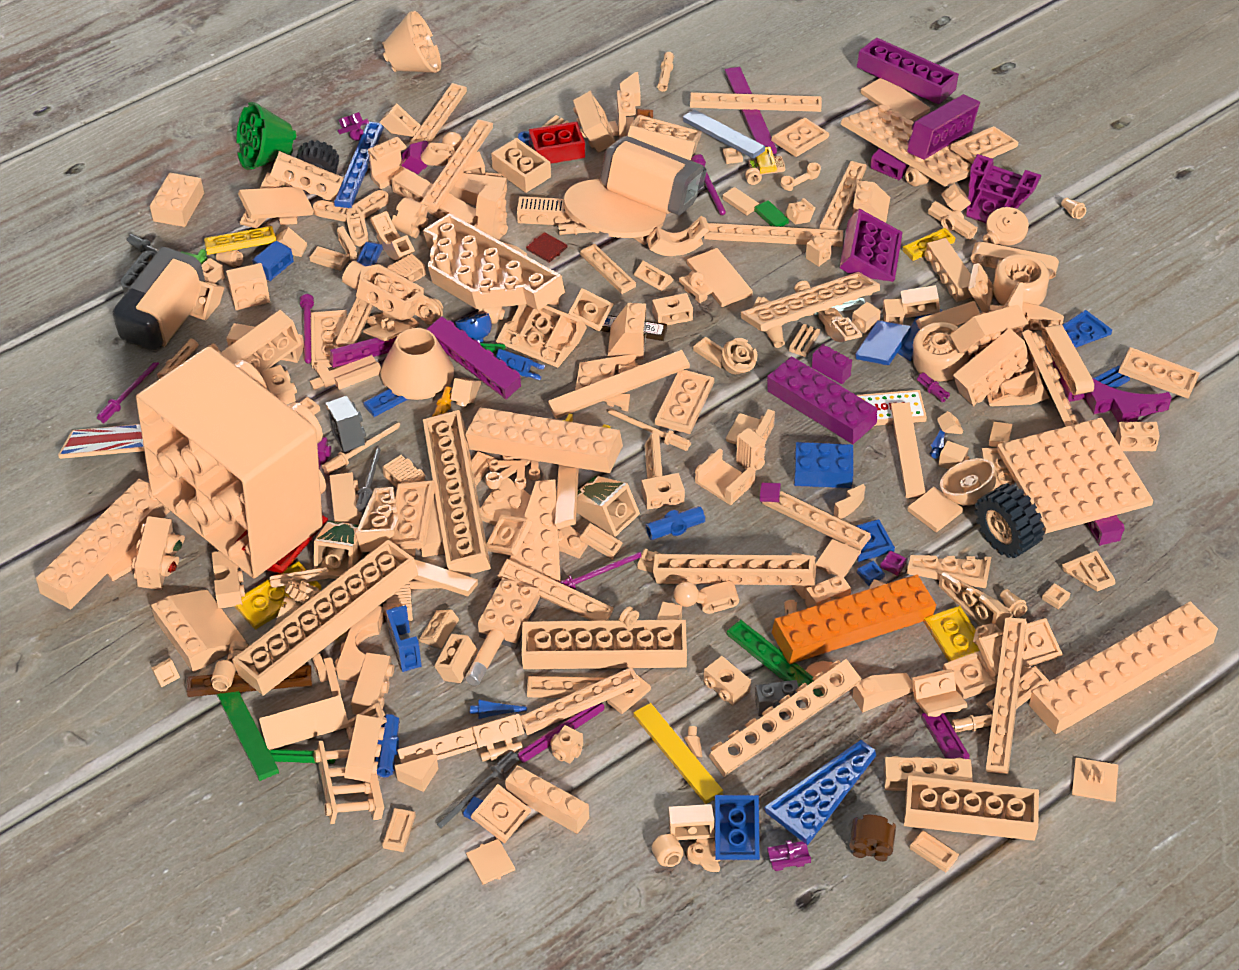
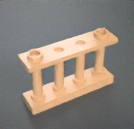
[314,741,384,824]

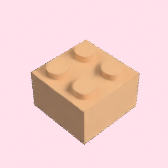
[226,263,270,310]

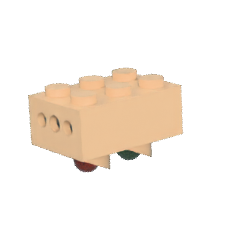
[132,516,185,590]

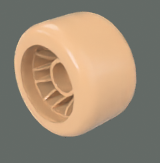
[993,254,1049,306]
[913,322,968,382]

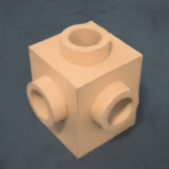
[550,725,583,764]

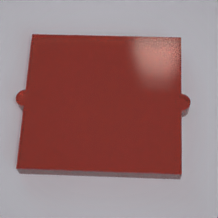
[526,232,568,263]

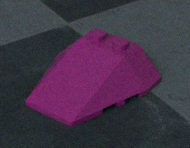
[966,154,1041,224]

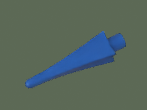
[929,429,945,459]
[470,700,527,719]

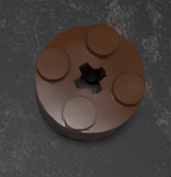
[849,814,896,862]

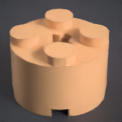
[392,198,429,238]

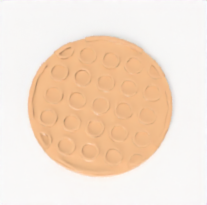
[563,179,666,238]

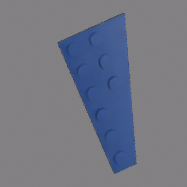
[765,740,876,845]

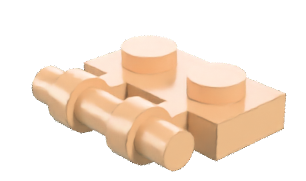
[472,715,523,762]

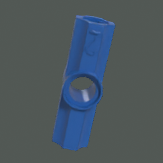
[645,506,705,540]
[376,714,400,777]

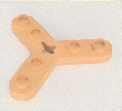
[313,190,389,246]

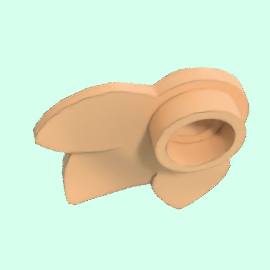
[687,837,721,872]

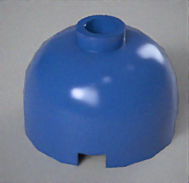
[455,313,492,343]

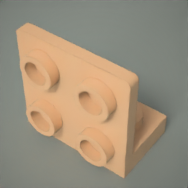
[726,409,775,445]
[912,669,967,717]

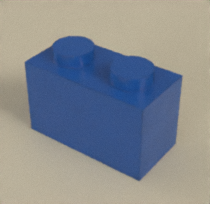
[252,241,294,281]

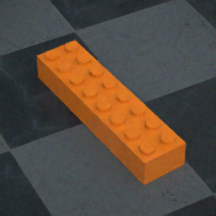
[771,574,937,664]

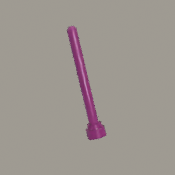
[691,154,726,215]
[300,294,314,364]

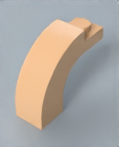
[370,211,415,260]
[647,216,709,256]

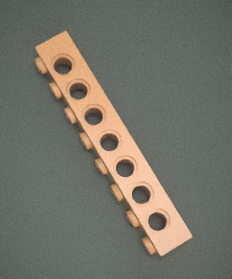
[653,554,816,585]
[709,659,861,777]

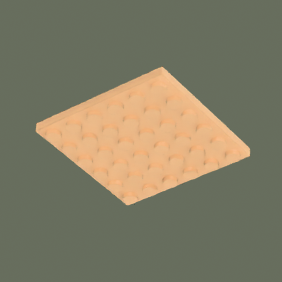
[997,418,1153,534]

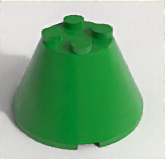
[236,102,296,170]

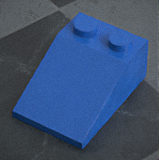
[715,795,760,860]

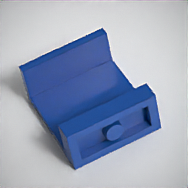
[386,605,422,672]

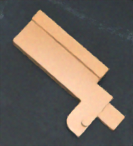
[310,355,381,390]

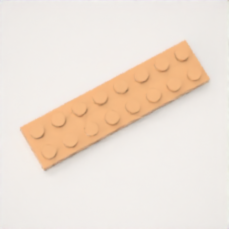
[741,272,880,331]

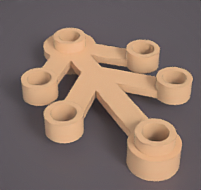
[486,455,540,489]

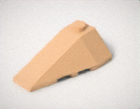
[356,487,399,552]
[939,572,1013,631]

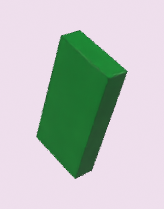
[754,200,789,227]

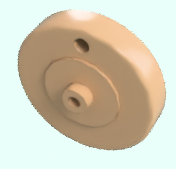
[986,207,1029,246]

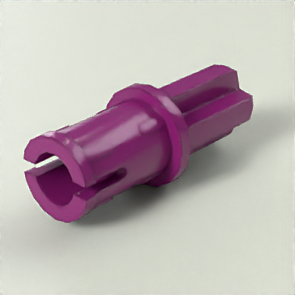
[917,373,950,402]

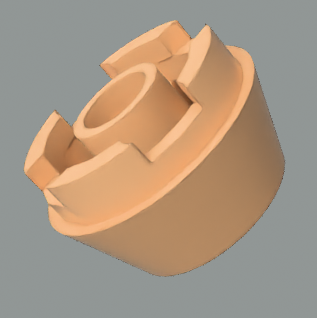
[721,338,757,375]

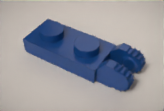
[496,349,545,380]

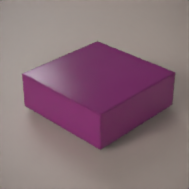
[760,483,781,502]
[880,551,907,576]

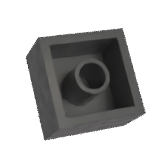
[326,396,366,452]

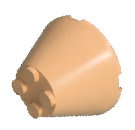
[382,11,441,73]

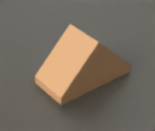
[271,227,307,257]
[395,754,438,792]

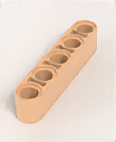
[971,242,1059,279]
[1041,324,1094,395]

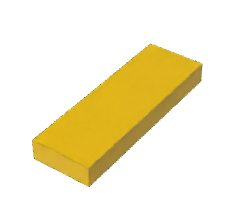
[902,228,955,261]

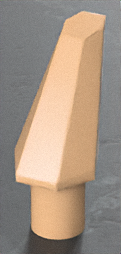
[684,726,702,757]

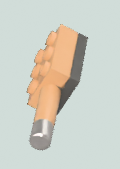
[465,578,540,686]

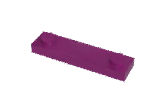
[330,336,398,368]

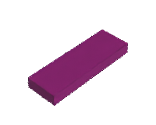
[921,713,970,759]

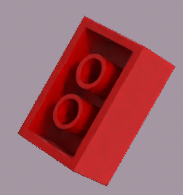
[529,121,585,164]

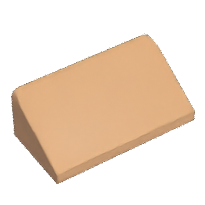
[634,261,674,291]
[419,609,459,648]

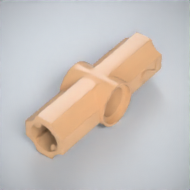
[928,201,978,240]

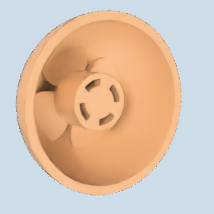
[940,458,996,506]

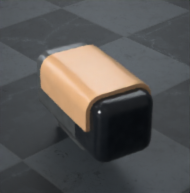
[113,247,205,350]

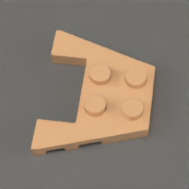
[575,354,636,411]

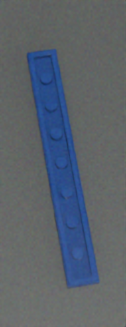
[334,122,384,208]

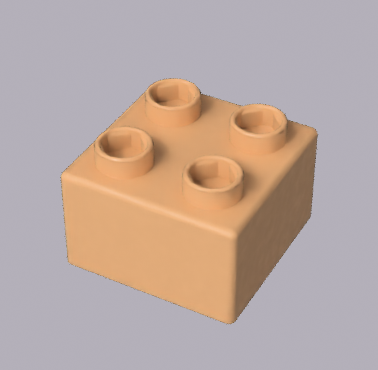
[136,347,326,579]

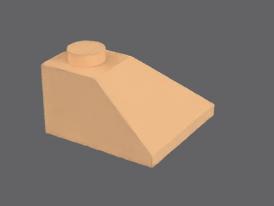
[568,288,614,332]

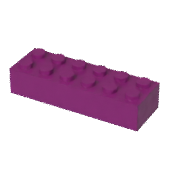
[857,37,959,104]
[907,94,980,160]
[767,356,877,444]

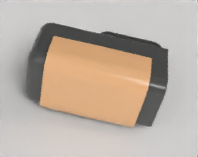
[600,136,707,216]

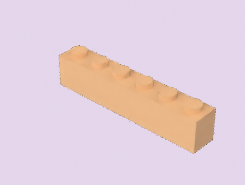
[391,168,478,226]

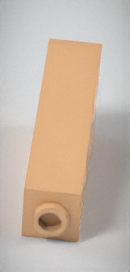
[449,173,507,206]

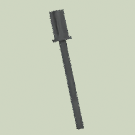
[127,234,158,253]
[356,448,381,512]
[437,751,519,829]

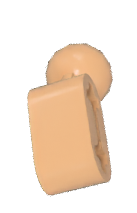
[420,132,463,166]
[674,581,739,614]

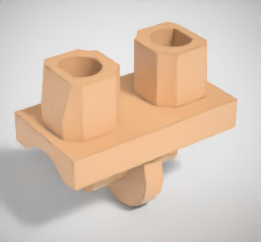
[679,271,713,303]

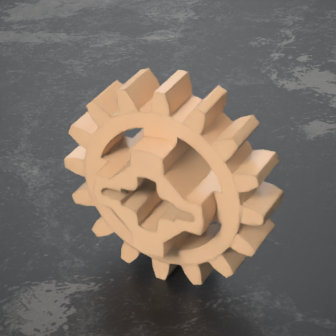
[284,580,320,605]

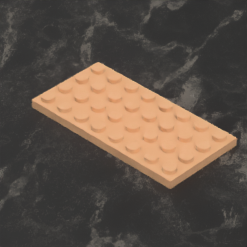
[841,105,972,186]

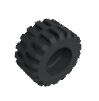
[296,140,339,185]

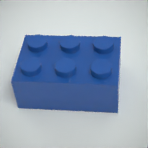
[794,442,853,488]

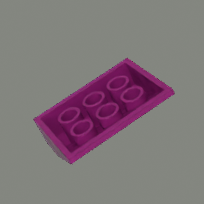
[839,208,903,282]

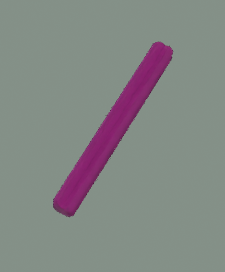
[517,702,605,763]

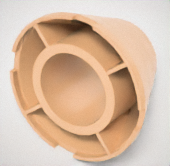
[381,328,454,400]

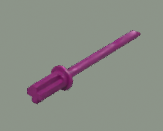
[96,362,159,423]
[559,552,642,590]

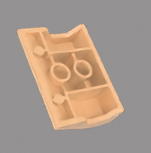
[496,304,587,368]
[987,338,1049,406]

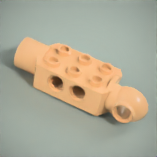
[342,261,443,325]

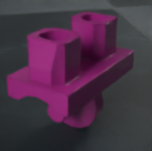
[338,112,369,141]
[767,840,811,871]

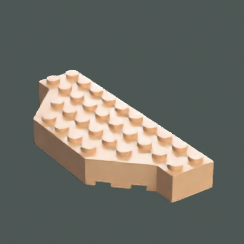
[423,213,565,311]

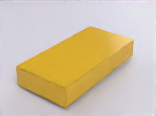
[755,147,777,174]

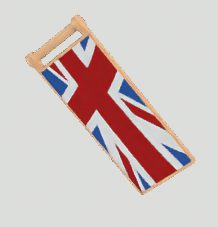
[58,424,144,459]

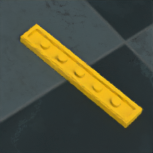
[633,703,723,804]

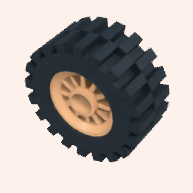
[975,483,1045,558]

